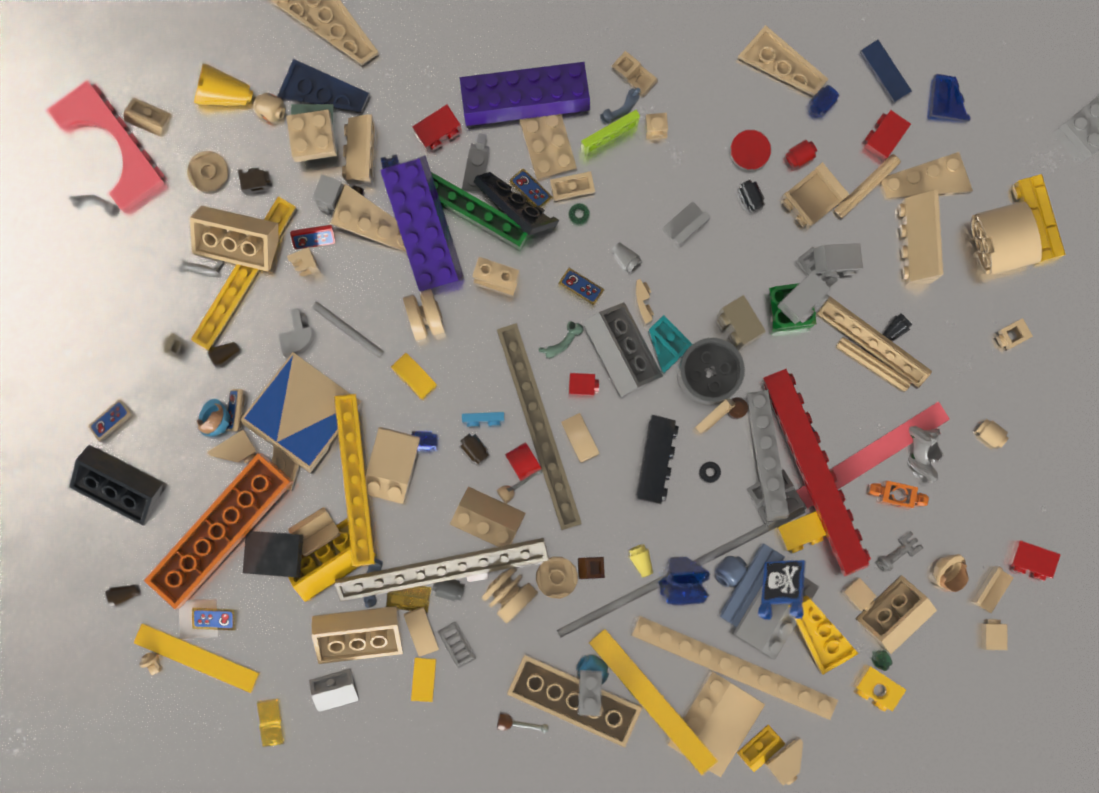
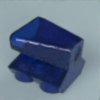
[658,557,710,605]

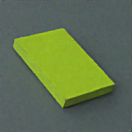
[581,109,640,155]

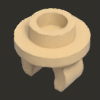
[139,652,160,675]

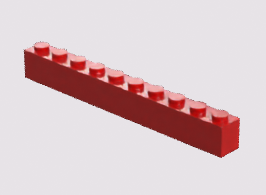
[762,368,871,576]

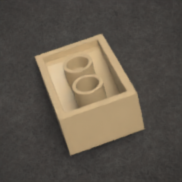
[365,427,420,504]

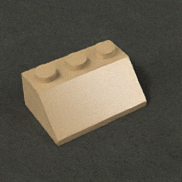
[342,114,375,185]
[450,486,526,547]
[856,575,937,654]

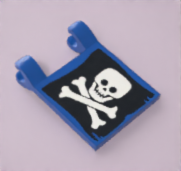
[758,560,805,620]

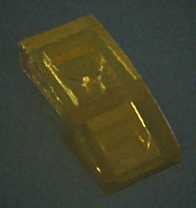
[257,698,284,747]

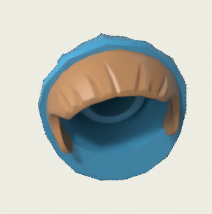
[197,398,230,437]

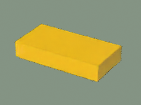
[411,657,436,702]

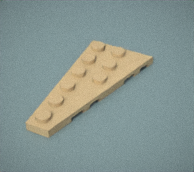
[269,0,379,66]

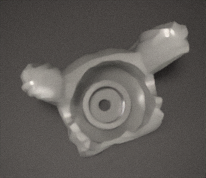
[909,426,944,483]

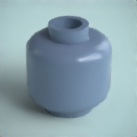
[716,556,747,587]

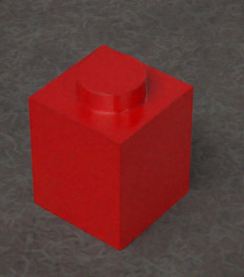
[569,373,599,397]

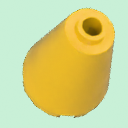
[194,63,253,106]

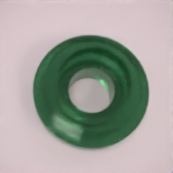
[569,203,590,224]
[873,650,892,671]

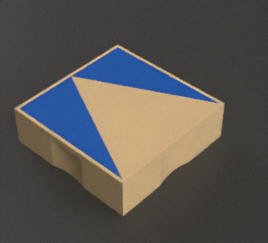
[241,352,361,473]

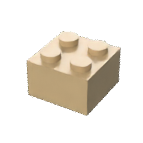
[286,110,337,162]

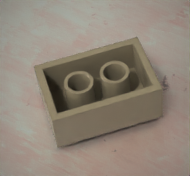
[716,295,766,351]

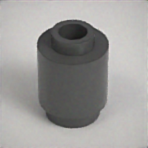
[432,579,465,601]

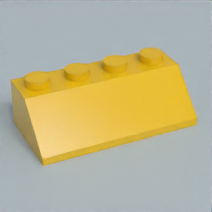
[288,518,376,602]

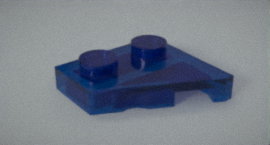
[929,74,971,122]

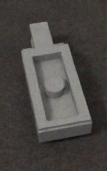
[462,133,490,194]

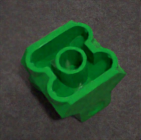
[769,283,817,332]

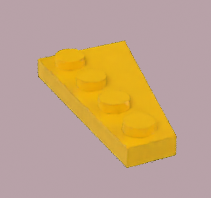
[789,595,859,675]

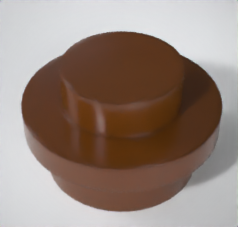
[728,397,748,418]

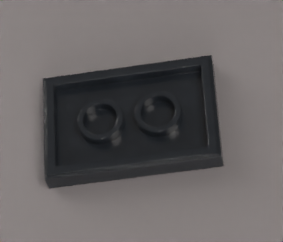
[243,531,303,578]

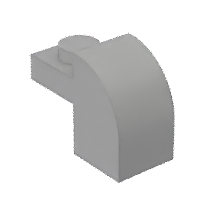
[278,308,314,356]

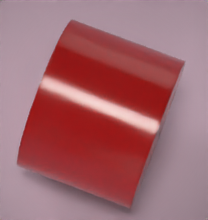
[505,442,542,481]

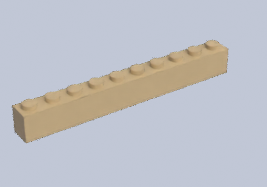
[631,616,838,720]

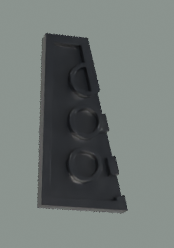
[473,172,559,235]

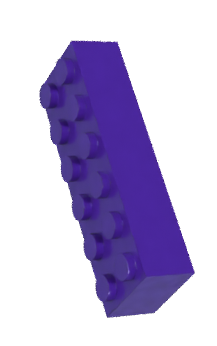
[459,62,590,126]
[380,155,464,292]

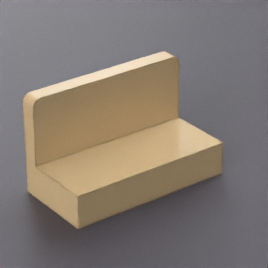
[288,507,340,557]
[972,566,1013,613]

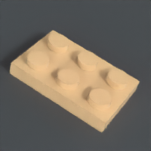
[520,114,577,181]

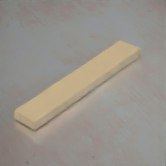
[817,296,932,388]

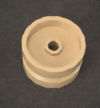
[403,289,445,342]

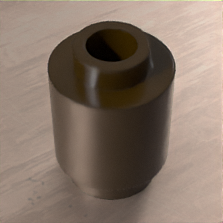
[459,433,490,465]

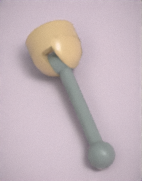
[496,466,543,504]

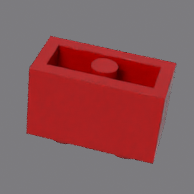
[412,104,462,151]
[864,110,911,161]
[1008,540,1061,581]

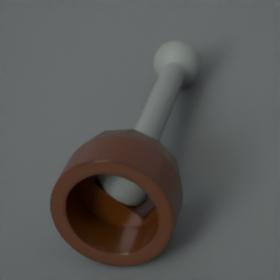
[497,713,549,733]

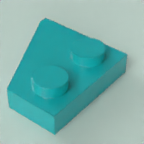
[648,315,693,373]

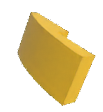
[390,353,437,399]

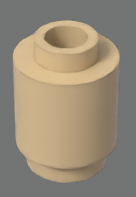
[976,418,1009,448]

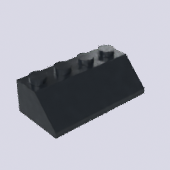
[635,415,679,505]
[69,444,163,526]

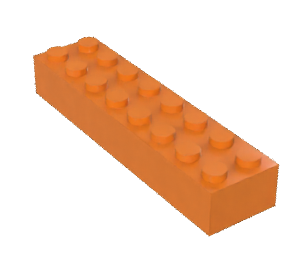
[144,453,294,609]

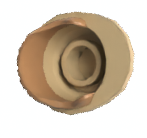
[933,554,969,592]

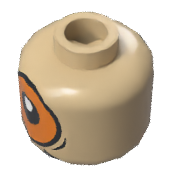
[253,92,286,123]

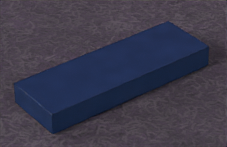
[860,39,912,103]

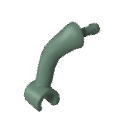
[539,321,583,358]

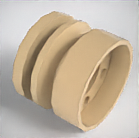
[481,567,538,624]

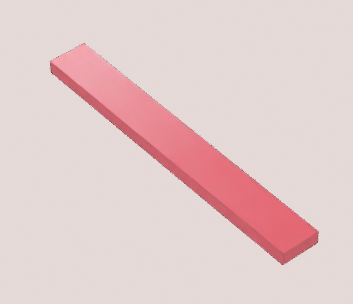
[796,402,950,509]

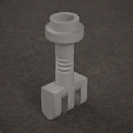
[877,531,924,572]

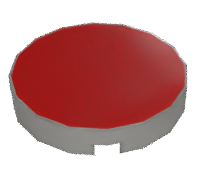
[730,129,771,171]

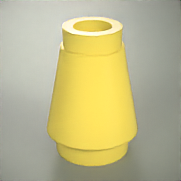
[629,544,654,577]

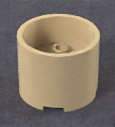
[971,201,1042,275]

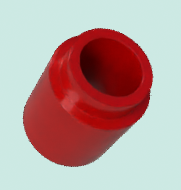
[785,139,817,169]

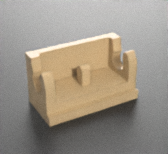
[287,247,321,277]

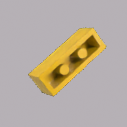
[776,511,826,553]

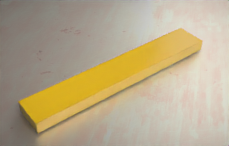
[133,623,260,693]

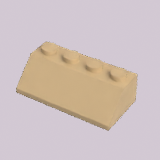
[190,205,279,271]
[312,606,403,664]

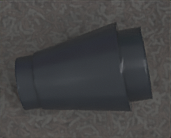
[882,313,913,341]

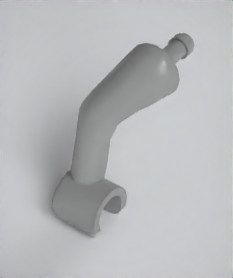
[68,195,118,217]
[173,257,223,276]

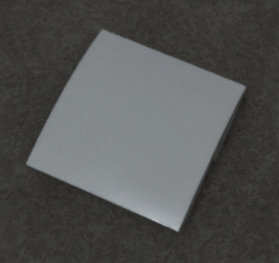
[747,469,806,529]

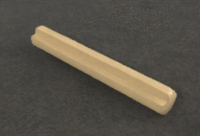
[834,154,901,218]
[837,337,911,391]

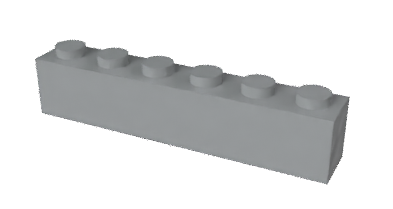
[746,390,789,522]

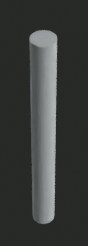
[312,301,384,358]

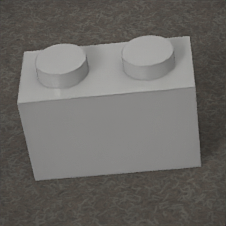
[312,174,343,213]
[813,243,863,277]
[578,670,602,716]

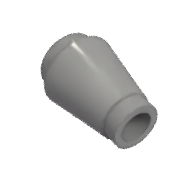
[612,242,643,273]

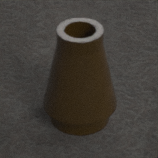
[207,341,240,367]
[105,584,138,608]

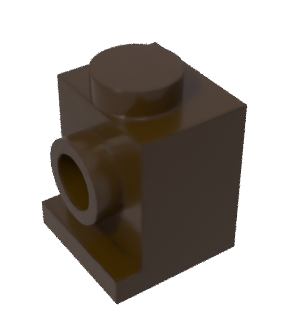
[238,167,271,194]

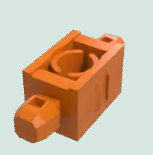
[868,481,929,509]

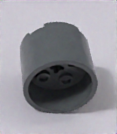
[677,338,745,406]

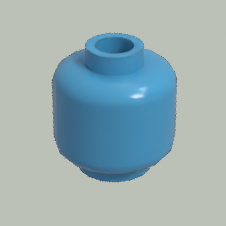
[576,655,609,684]

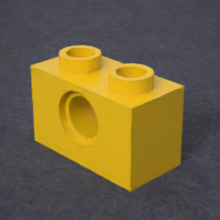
[854,665,906,712]

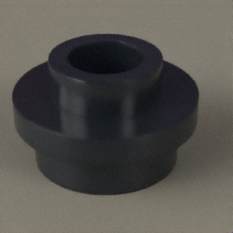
[700,462,721,483]

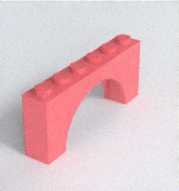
[47,80,165,213]

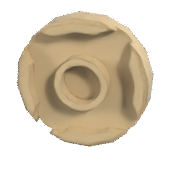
[187,151,229,193]
[536,557,578,599]

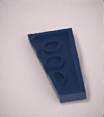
[277,59,370,112]

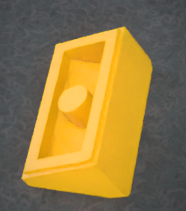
[737,725,785,772]

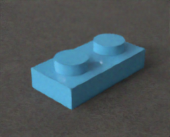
[462,412,505,427]

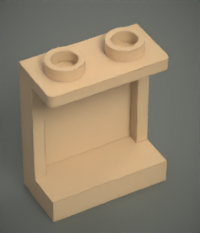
[782,162,849,229]
[472,257,520,296]

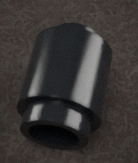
[738,179,765,212]

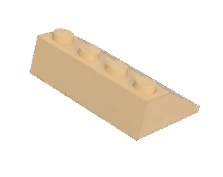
[899,190,943,284]
[666,671,765,778]

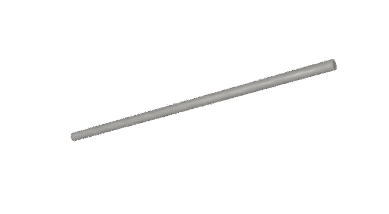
[557,510,806,638]

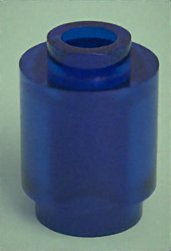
[809,85,839,116]
[411,431,438,453]

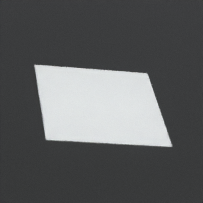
[179,599,218,639]

